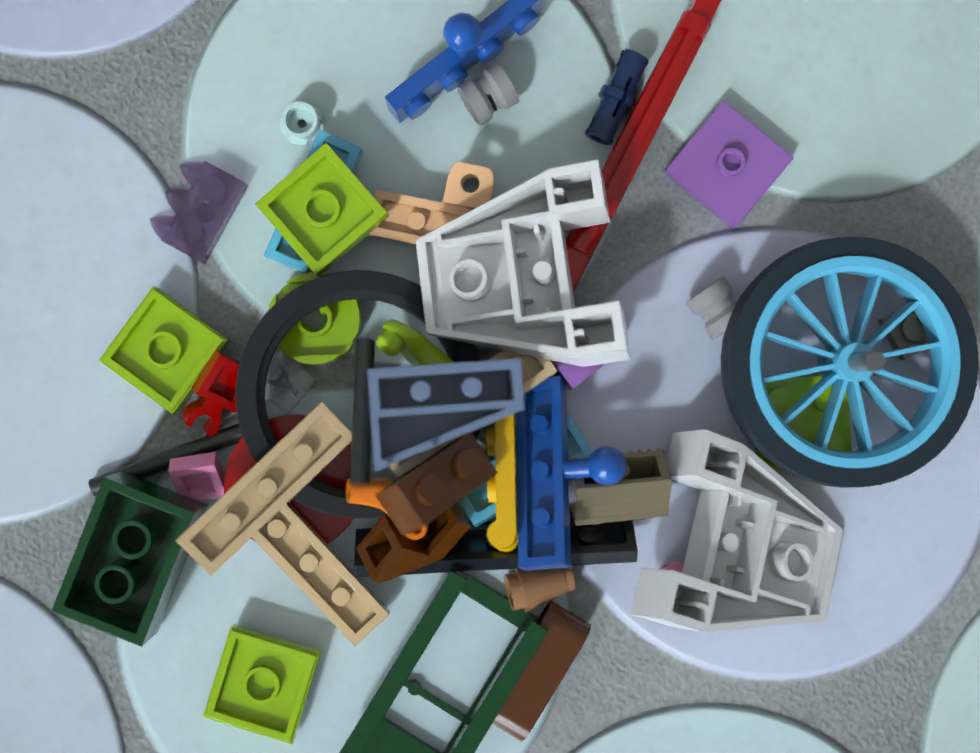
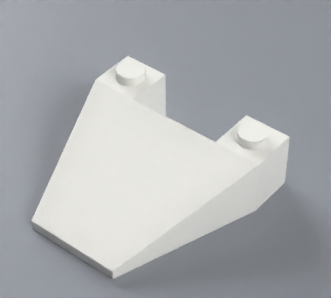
[416,160,631,367]
[631,429,843,632]

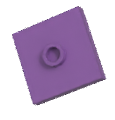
[664,100,794,230]

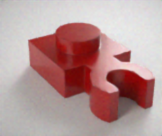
[182,349,240,437]

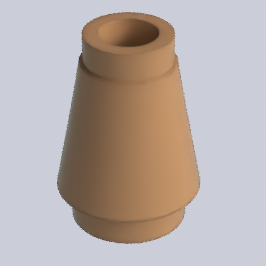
[504,568,575,613]

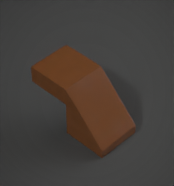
[356,503,471,584]

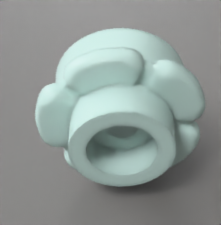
[279,101,324,146]

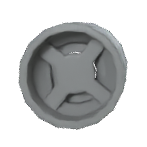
[456,62,519,126]
[686,276,737,340]

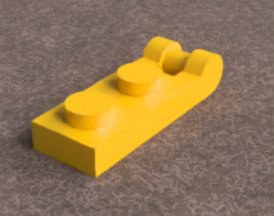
[486,414,518,552]

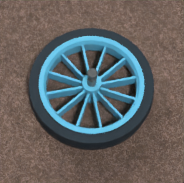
[721,237,979,488]

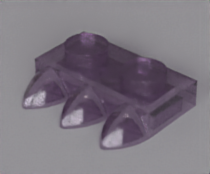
[150,161,248,264]

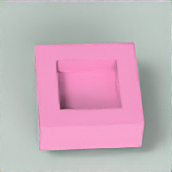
[168,452,225,501]

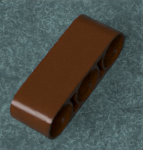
[492,600,591,742]

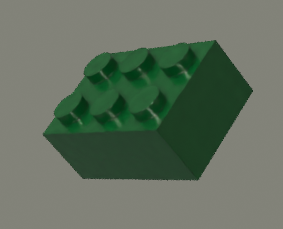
[51,471,208,647]

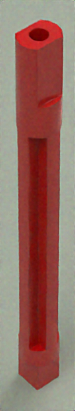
[566,0,721,293]

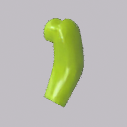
[376,320,455,366]

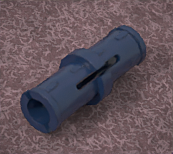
[584,49,649,146]

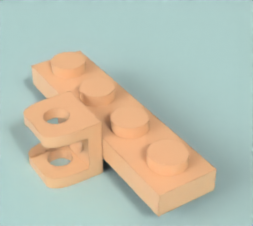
[368,162,495,245]

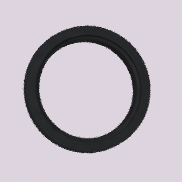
[236,270,481,518]

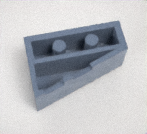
[367,358,525,472]

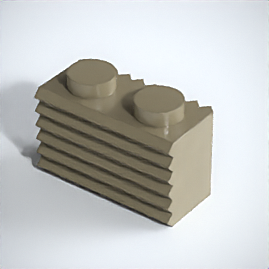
[569,447,672,526]

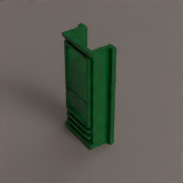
[339,570,548,753]

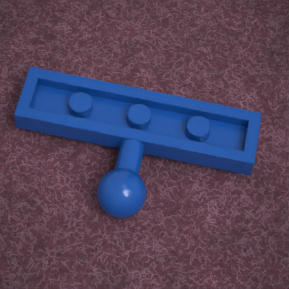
[385,0,542,123]
[516,376,627,571]

